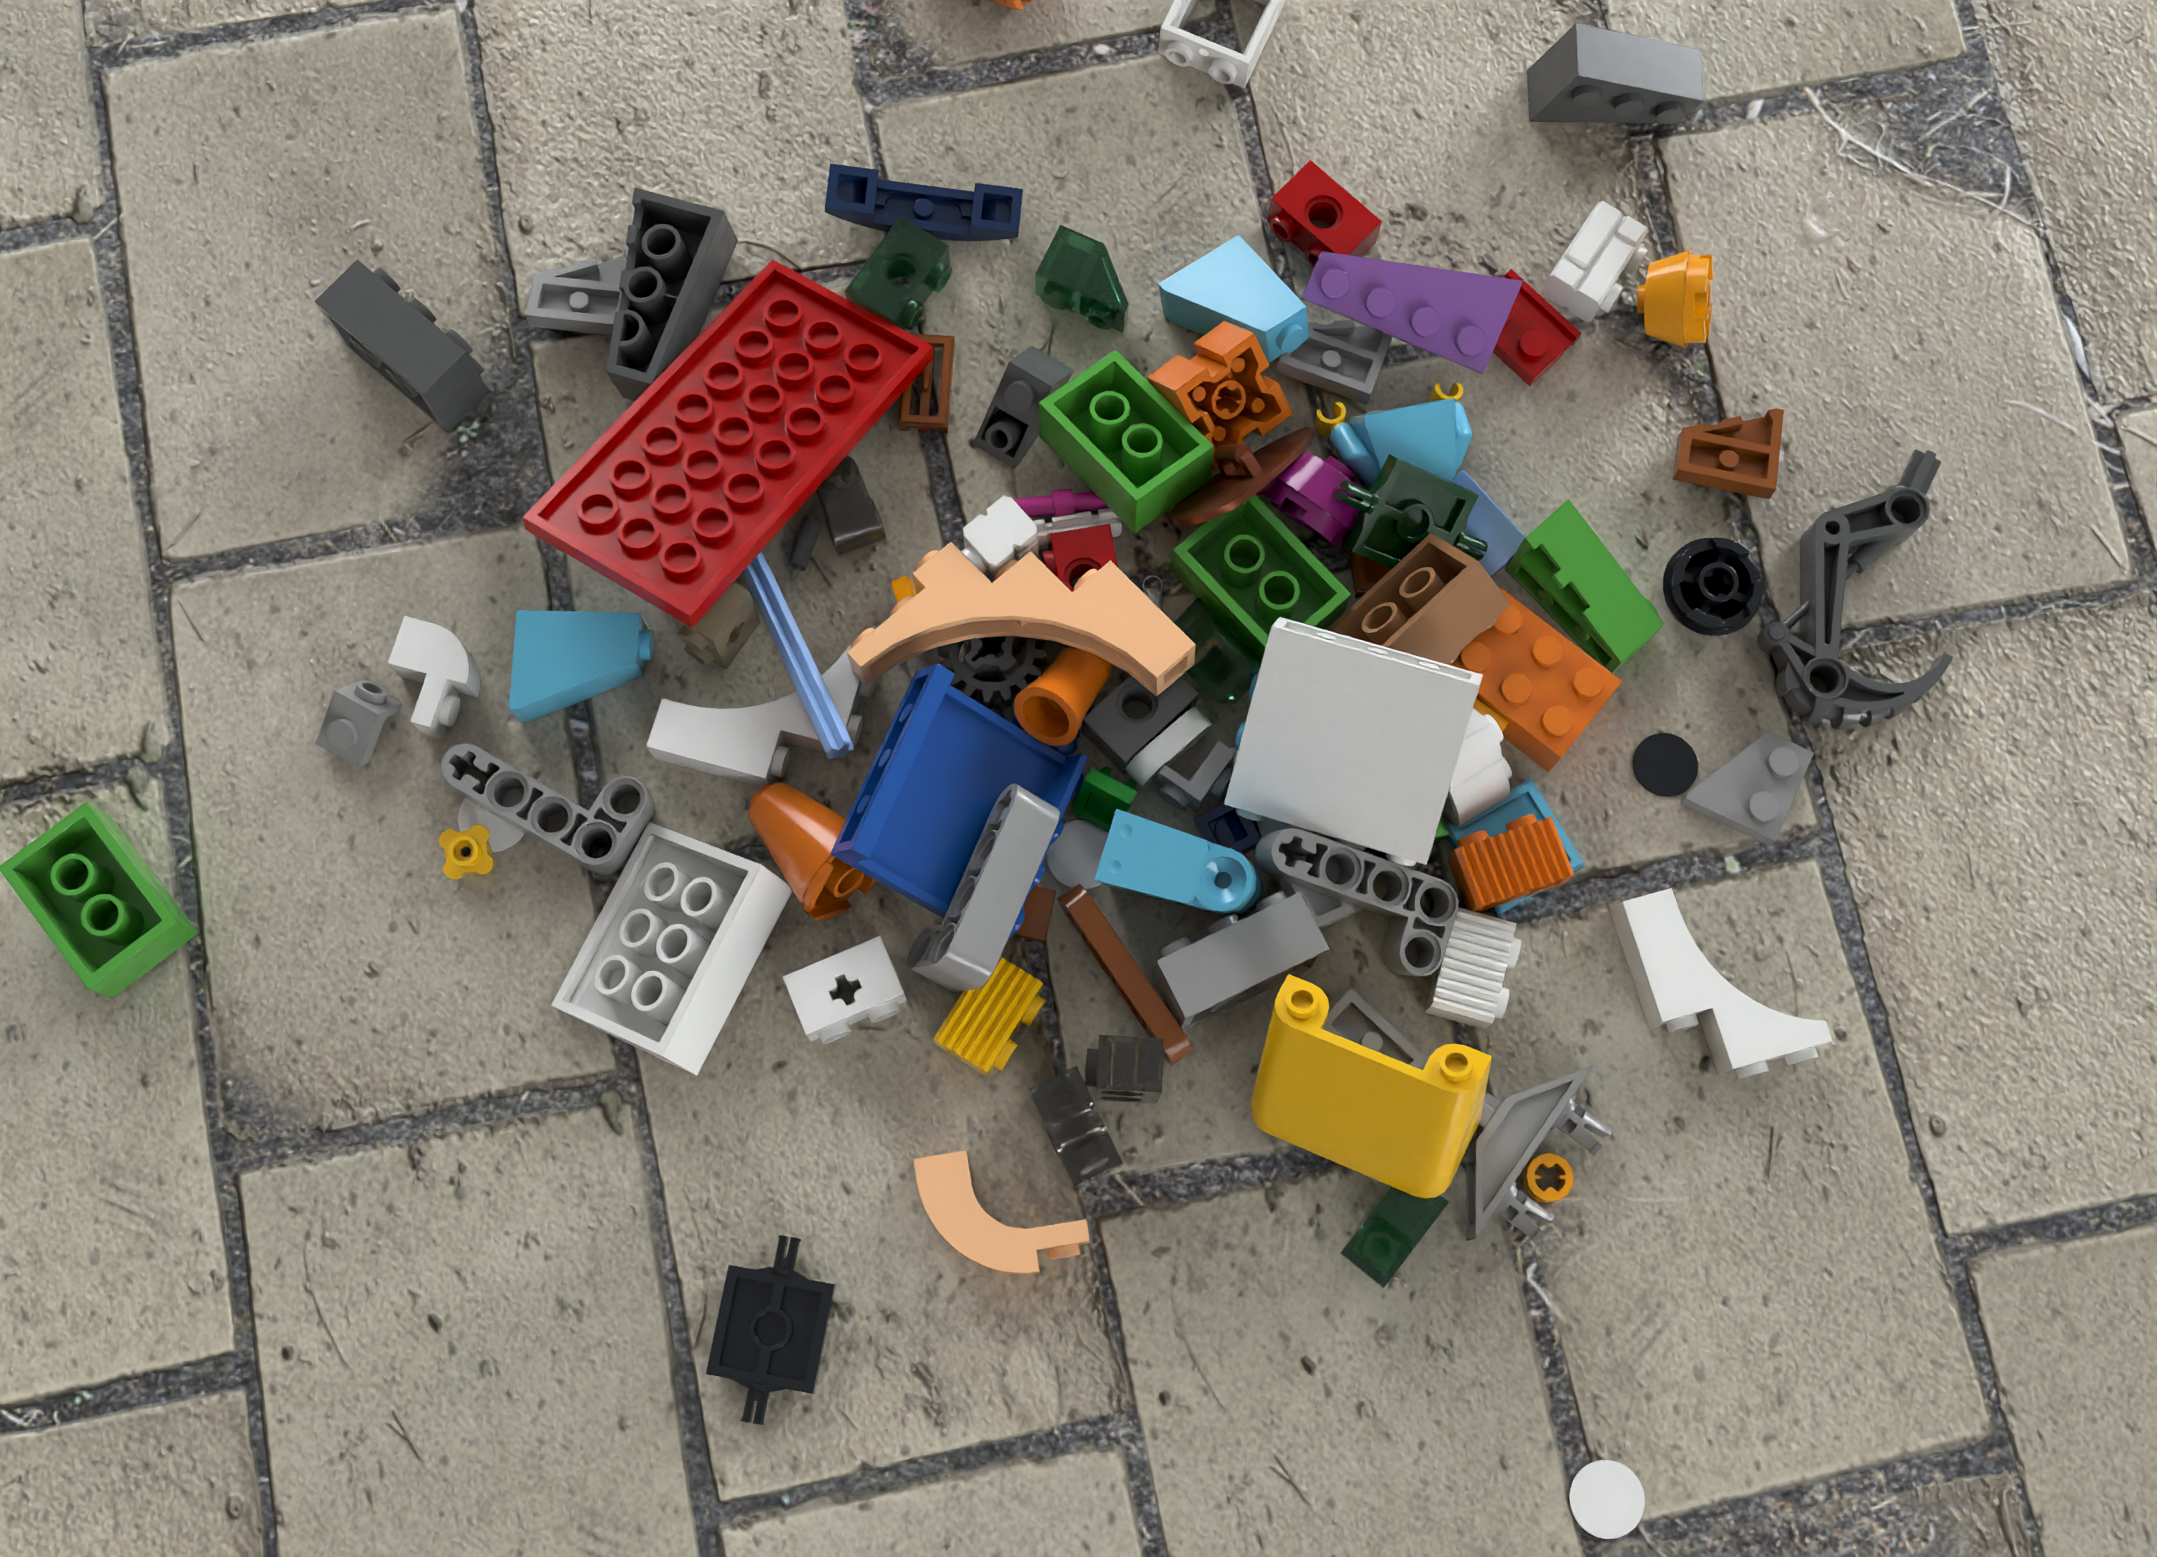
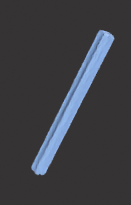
[742,551,853,760]

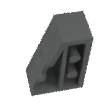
[1527,23,1704,124]

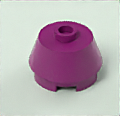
[1264,451,1359,548]

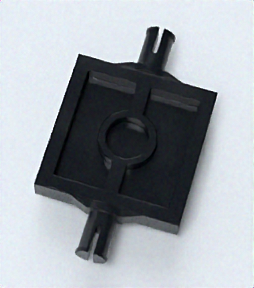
[706,1235,836,1425]

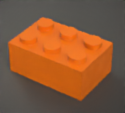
[1450,587,1623,772]

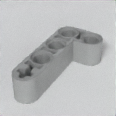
[441,743,655,875]
[906,783,1060,992]
[1255,828,1459,976]

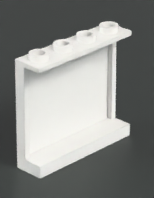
[1224,617,1483,866]

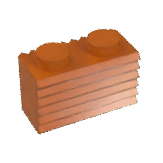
[1448,814,1574,913]

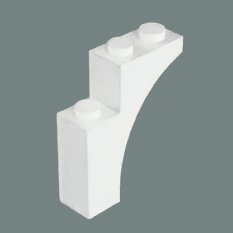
[646,645,876,787]
[1610,888,1832,1080]

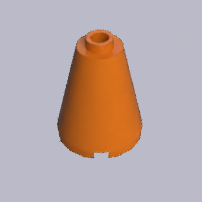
[748,782,876,921]

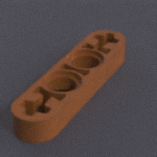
[1057,884,1193,1065]

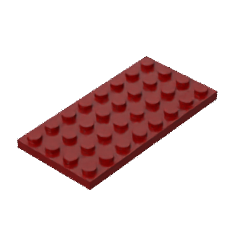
[522,259,933,628]

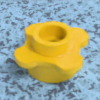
[439,824,494,880]

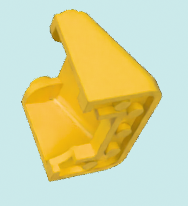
[1250,974,1492,1199]

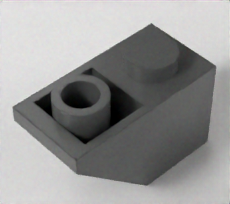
[973,346,1074,469]

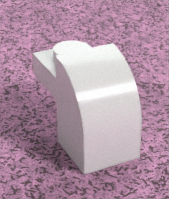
[388,616,480,740]

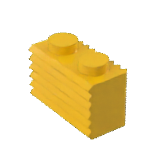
[933,956,1046,1077]

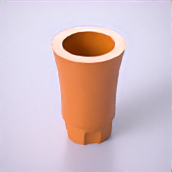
[1014,646,1112,746]

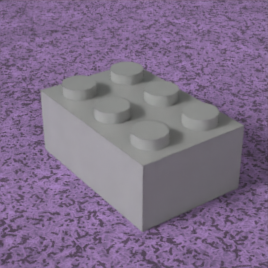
[1152,891,1330,1030]

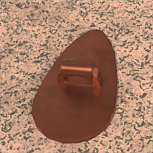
[1171,427,1315,526]

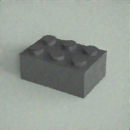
[314,259,489,433]

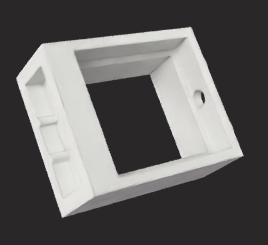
[1159,0,1286,89]

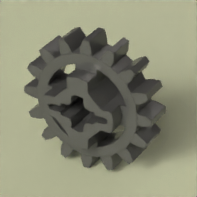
[937,636,1047,709]

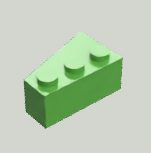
[1505,499,1664,674]

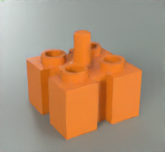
[1147,321,1293,471]

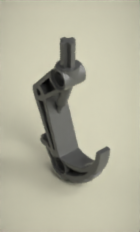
[1757,449,1953,730]

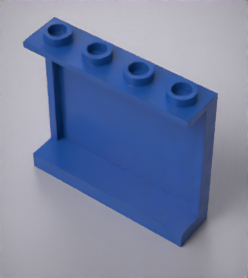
[830,663,1088,939]

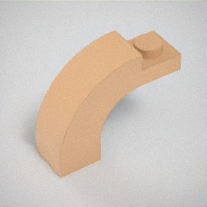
[913,1150,1090,1275]

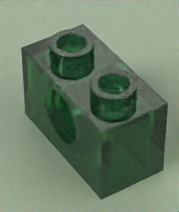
[845,216,952,331]

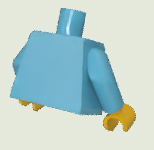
[1315,383,1473,487]

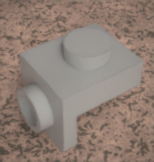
[315,681,402,767]
[1156,741,1236,812]

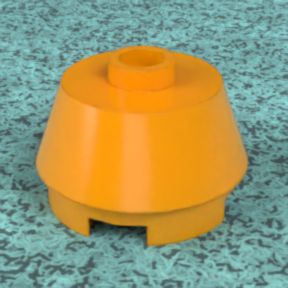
[1637,249,1714,349]

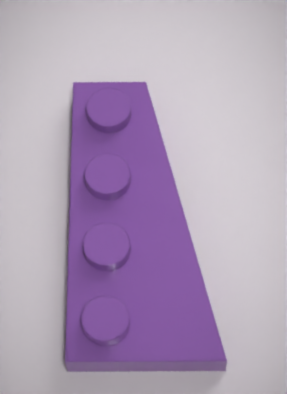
[1301,251,1523,374]

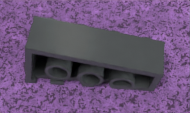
[606,187,738,401]

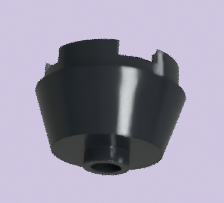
[1663,537,1764,636]

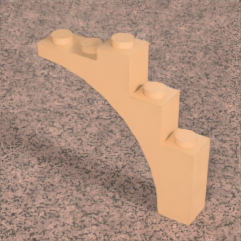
[847,542,1196,697]

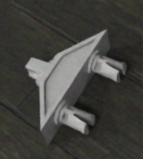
[1466,1065,1613,1242]

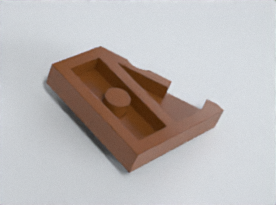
[1672,408,1784,499]

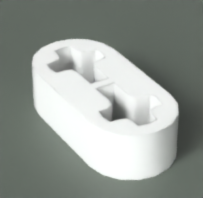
[1125,706,1213,789]

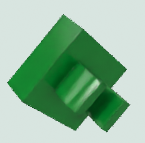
[1071,766,1137,833]

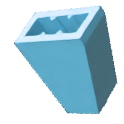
[1158,235,1310,363]
[509,610,655,722]

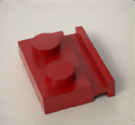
[1493,269,1582,386]

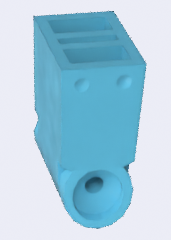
[1094,809,1264,917]

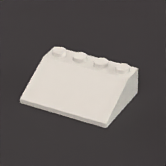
[551,822,792,1076]

